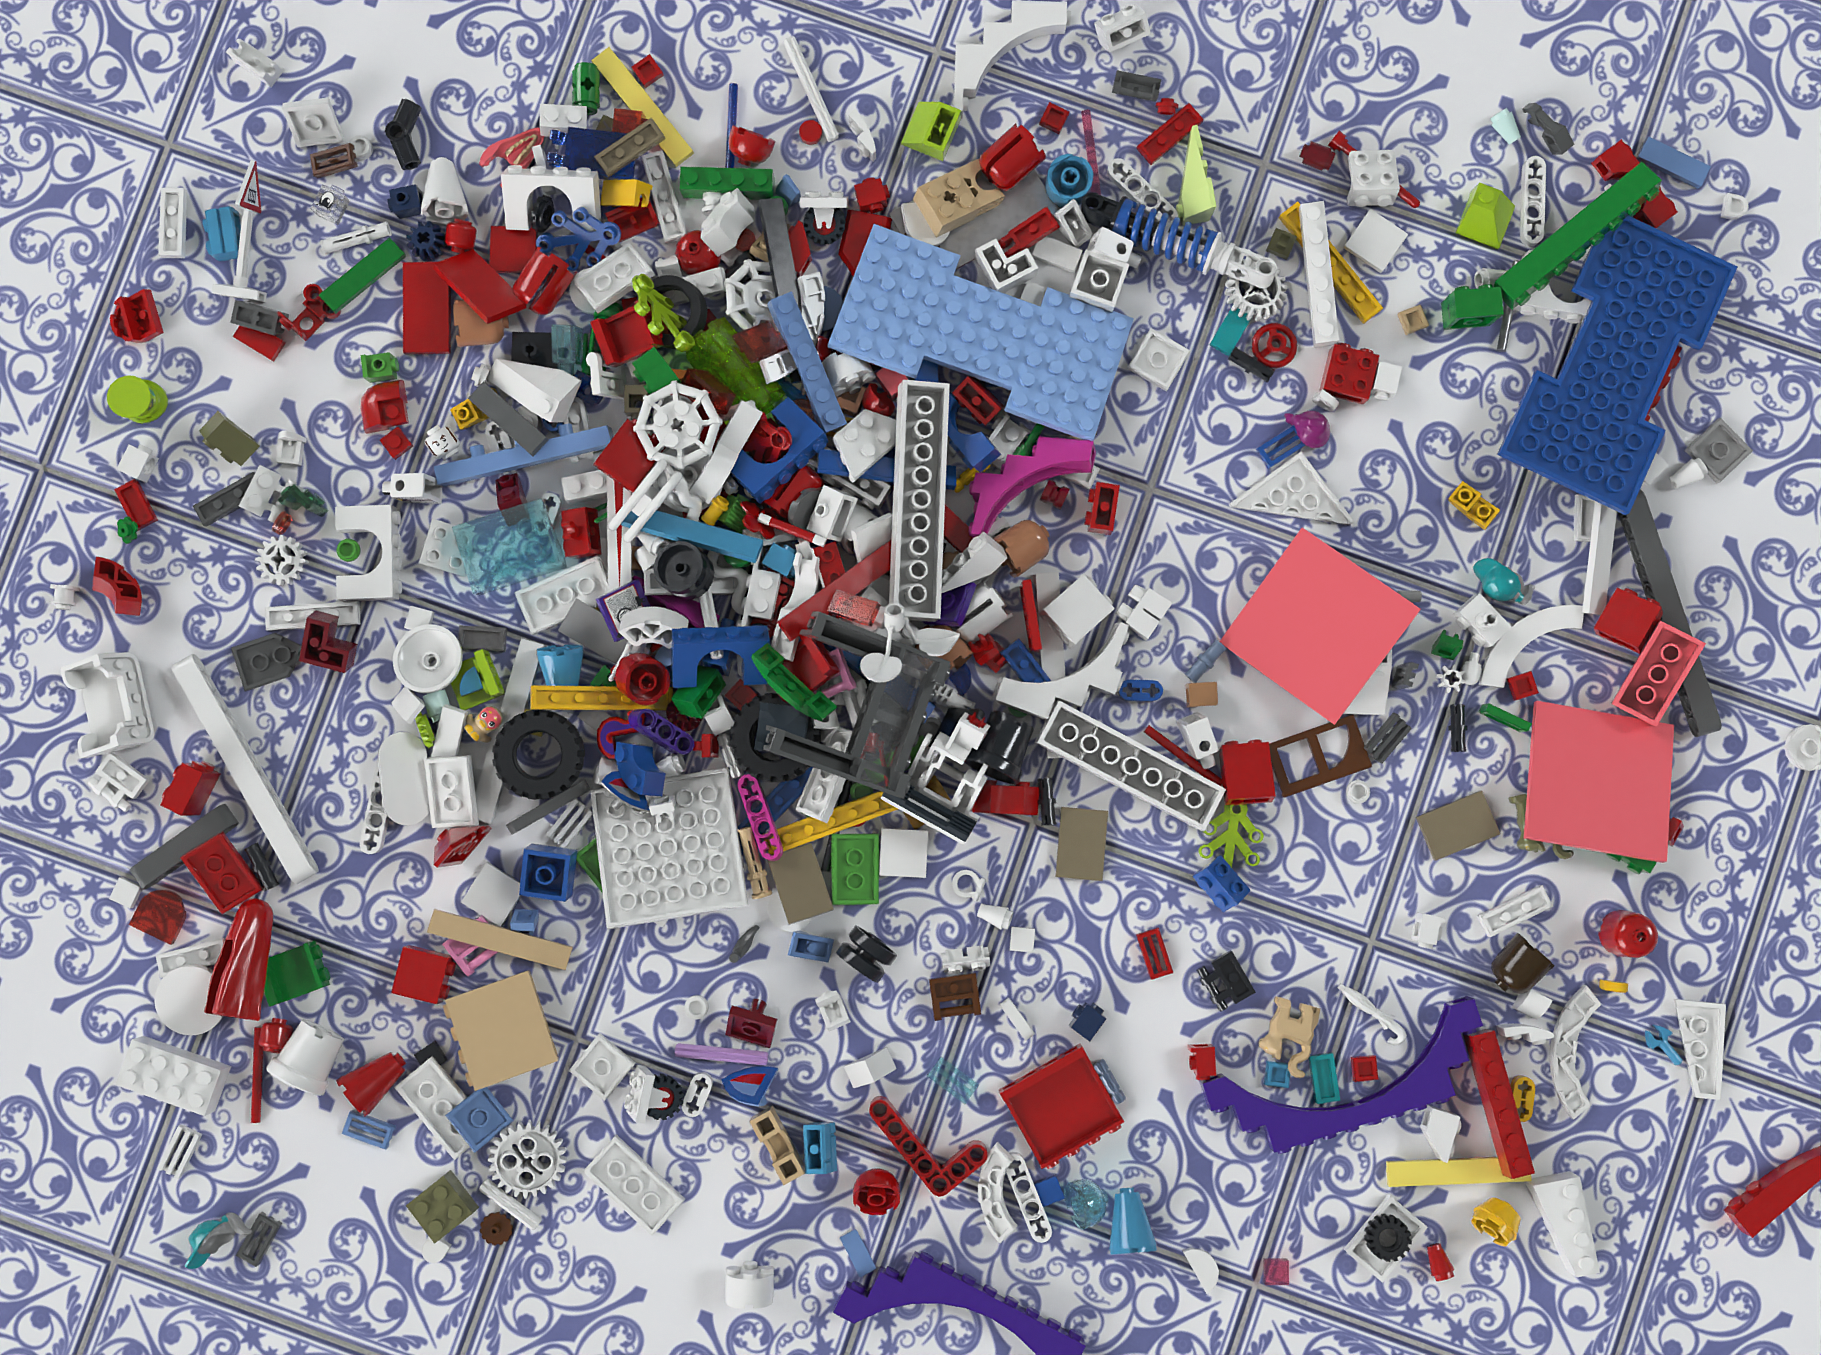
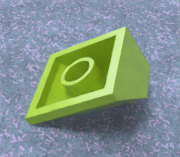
[1455,182,1515,249]

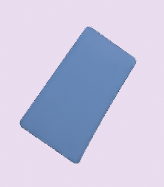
[840,1229,876,1277]

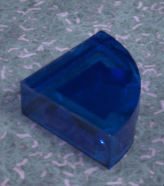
[948,663,971,696]

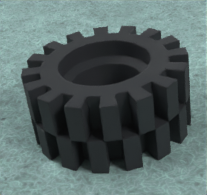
[1364,1214,1412,1262]

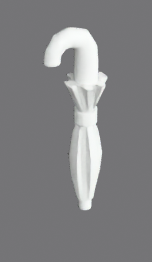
[1337,983,1407,1045]

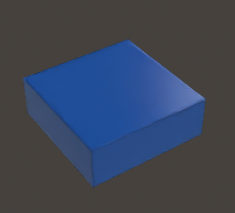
[1034,1174,1065,1207]

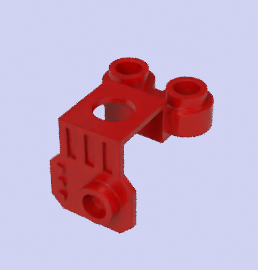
[277,284,341,341]

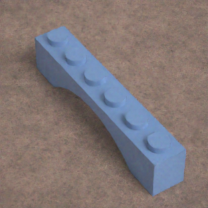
[767,291,847,434]

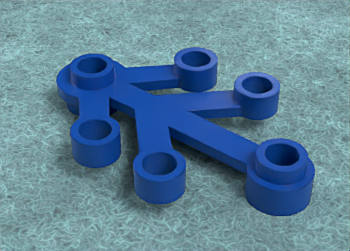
[536,207,621,271]

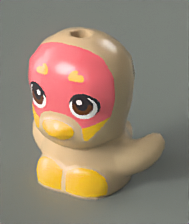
[464,706,503,743]

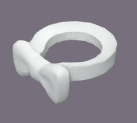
[952,870,986,901]

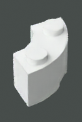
[701,188,754,257]
[619,607,689,649]

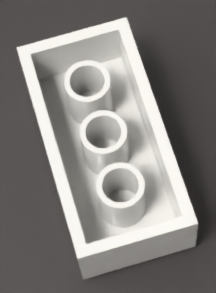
[115,1036,231,1116]

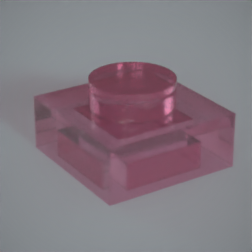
[1263,1258,1289,1285]

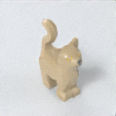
[1258,996,1321,1079]

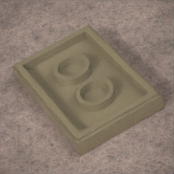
[1416,791,1500,861]
[1055,807,1108,881]
[767,843,834,925]

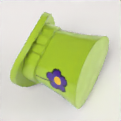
[107,375,168,424]

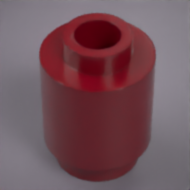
[1299,141,1336,171]

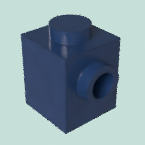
[387,184,423,219]
[1069,1002,1106,1042]

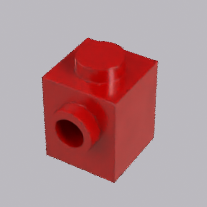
[854,177,890,213]

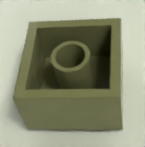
[406,1170,479,1244]

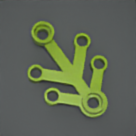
[632,274,695,352]
[1198,804,1264,868]

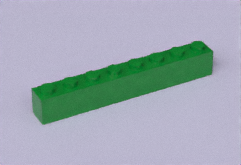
[1494,162,1662,310]

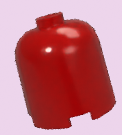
[1598,910,1658,958]

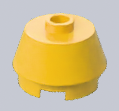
[1471,1197,1521,1247]

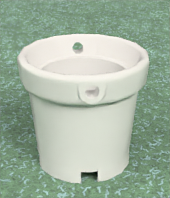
[266,1019,344,1096]

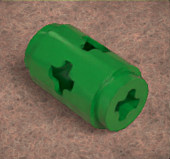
[572,62,600,116]

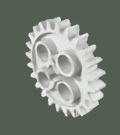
[488,1120,567,1199]

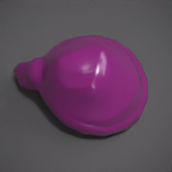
[1284,411,1330,448]

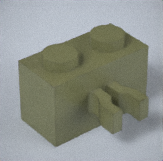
[199,411,260,466]

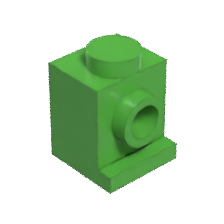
[360,352,399,383]

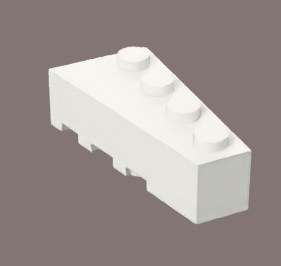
[1525,1171,1600,1277]

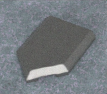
[231,633,301,692]

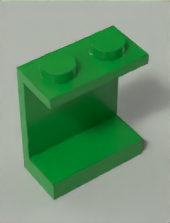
[264,941,330,1007]

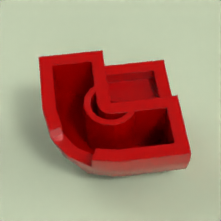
[360,380,409,434]

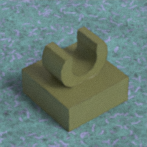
[1266,228,1297,260]

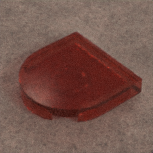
[129,890,186,945]

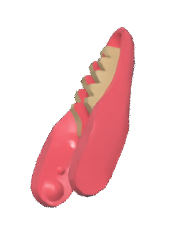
[479,128,545,188]

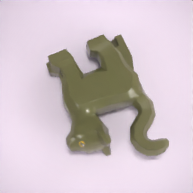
[1509,794,1574,859]

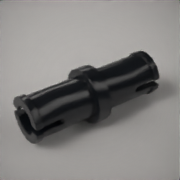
[1228,346,1275,383]
[1448,704,1468,752]
[1037,778,1057,826]
[244,843,280,891]

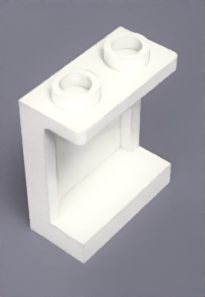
[1039,574,1115,649]

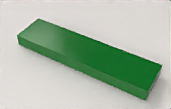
[319,237,406,314]

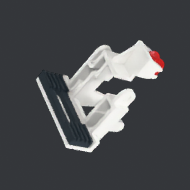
[881,712,990,845]

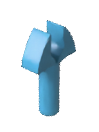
[1645,1025,1683,1065]

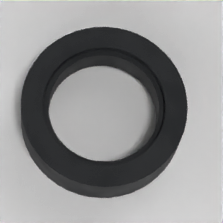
[636,275,707,349]

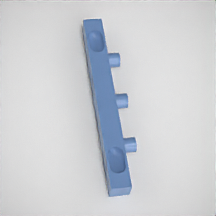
[434,424,614,487]

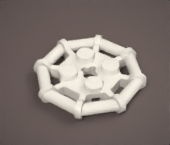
[724,259,801,341]
[633,381,723,470]

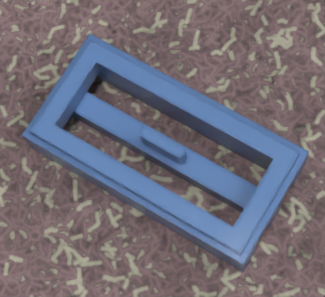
[342,1110,396,1150]

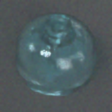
[1064,1179,1108,1230]

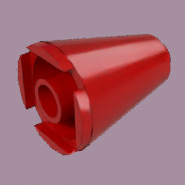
[336,1052,406,1117]

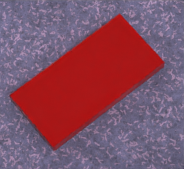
[434,249,527,324]
[403,262,451,355]

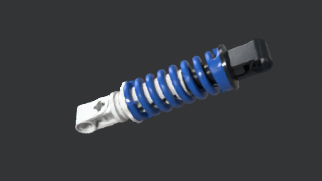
[1081,192,1277,288]

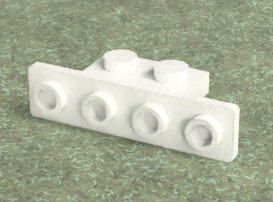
[737,547,782,627]

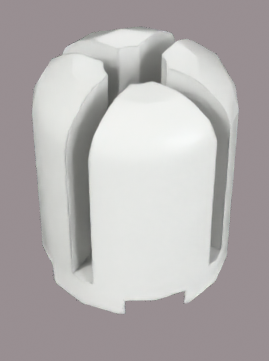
[952,578,1013,643]

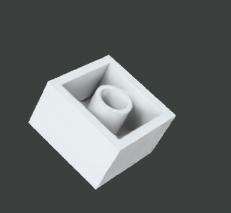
[1069,249,1130,312]

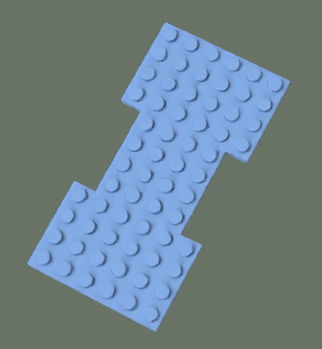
[828,224,1134,441]

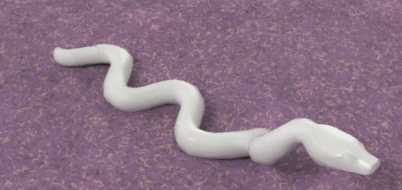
[664,465,748,615]

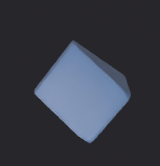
[775,174,801,208]

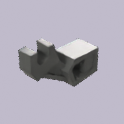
[1522,103,1575,155]

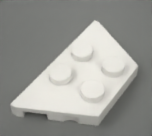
[833,409,896,483]

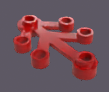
[742,412,792,464]

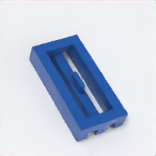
[1256,425,1306,469]

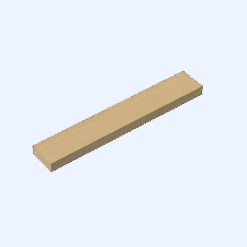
[427,909,573,970]

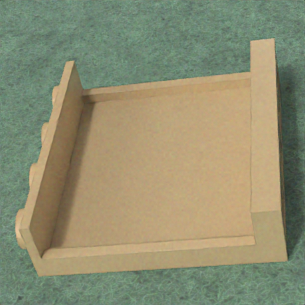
[443,970,559,1091]

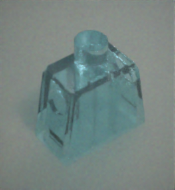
[551,324,583,376]

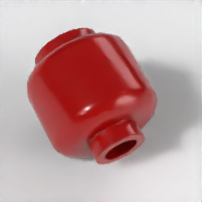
[444,218,477,253]
[259,1018,293,1053]

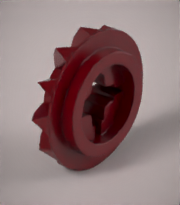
[666,700,703,732]

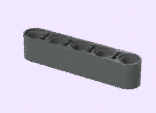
[130,804,239,890]

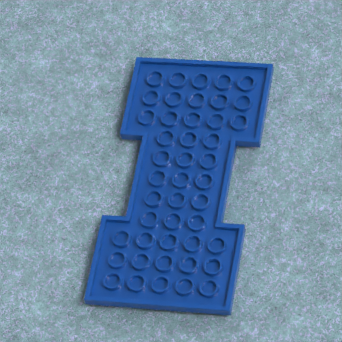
[1497,216,1738,515]

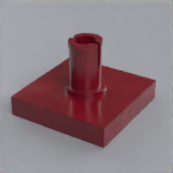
[725,999,778,1048]

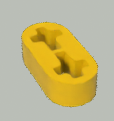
[1510,1075,1535,1122]

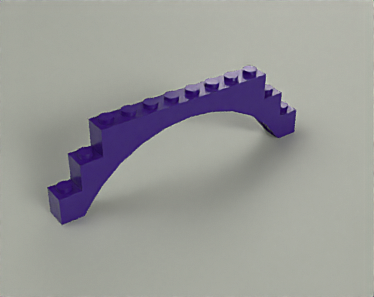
[1199,996,1483,1154]
[833,1251,1086,1355]

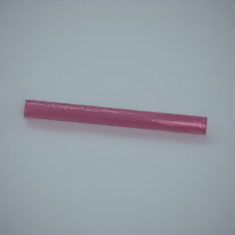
[1081,109,1101,195]

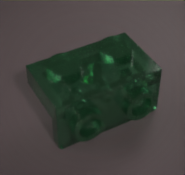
[278,484,329,517]

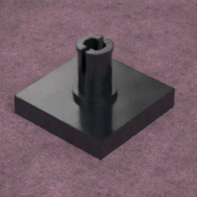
[511,332,560,369]

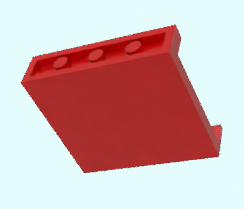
[999,1044,1124,1169]

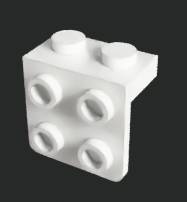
[1347,150,1400,207]

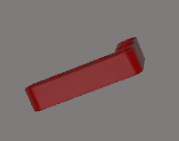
[869,1096,988,1197]

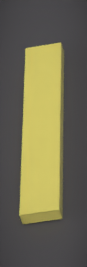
[591,47,694,167]
[1386,1157,1532,1187]

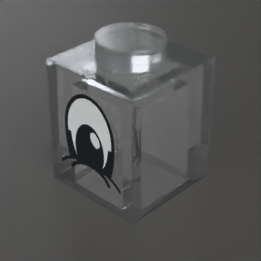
[310,184,350,225]

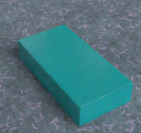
[1209,304,1253,356]
[1308,1052,1341,1104]

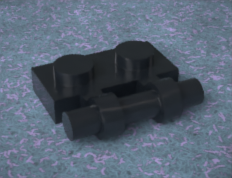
[1197,950,1256,1012]

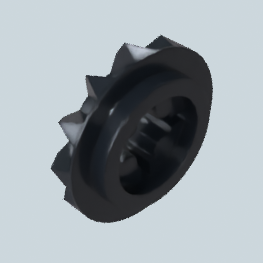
[530,195,555,233]

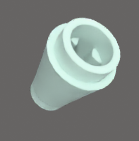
[1490,108,1521,144]

